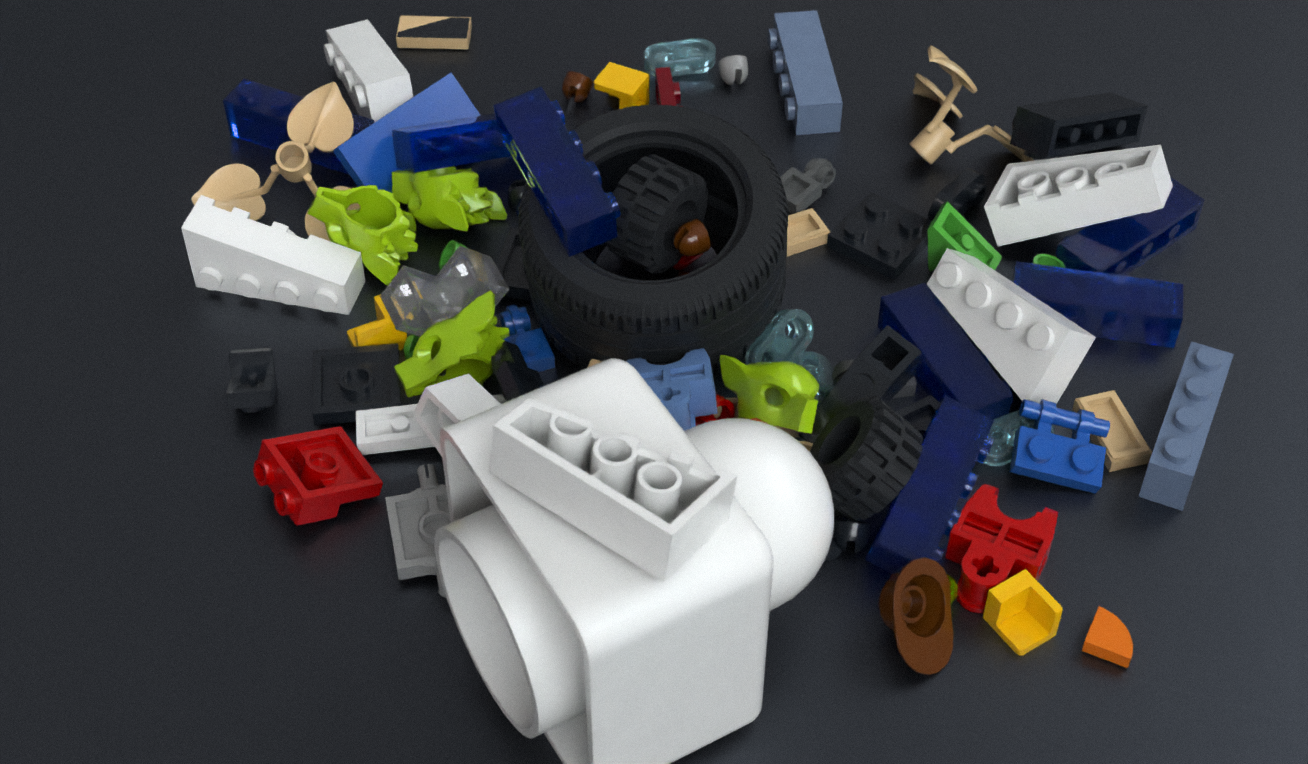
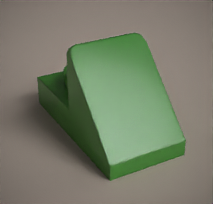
[927,201,1002,272]

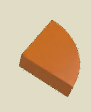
[1082,606,1133,668]

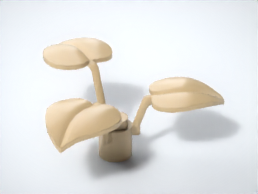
[909,45,1034,165]
[191,82,360,241]

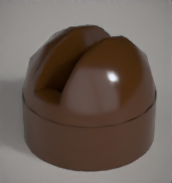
[562,71,594,103]
[673,219,710,257]

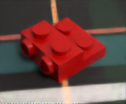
[253,426,383,526]

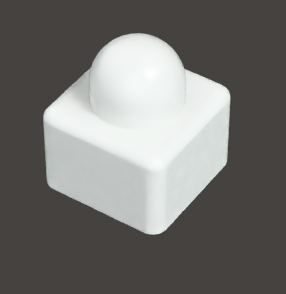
[434,358,834,764]

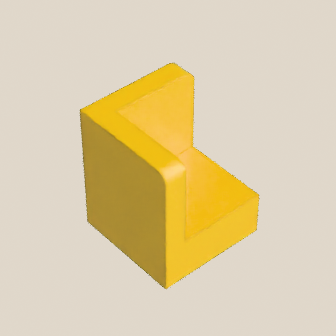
[594,62,649,109]
[347,292,407,350]
[983,569,1063,656]

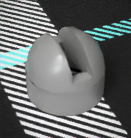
[718,55,748,85]

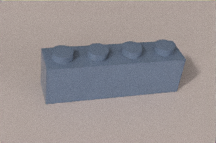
[767,10,843,135]
[1138,341,1234,511]

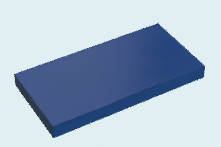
[333,72,494,202]

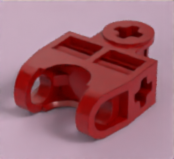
[945,484,1058,614]

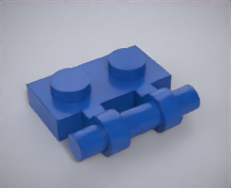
[1010,399,1110,494]

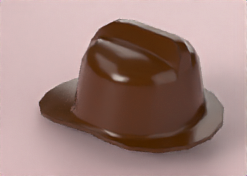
[878,557,953,675]

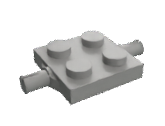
[385,464,451,597]

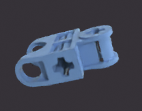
[626,348,718,431]

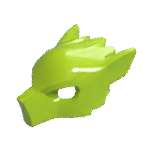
[392,165,507,232]
[307,185,418,291]
[394,290,510,398]
[719,355,819,434]

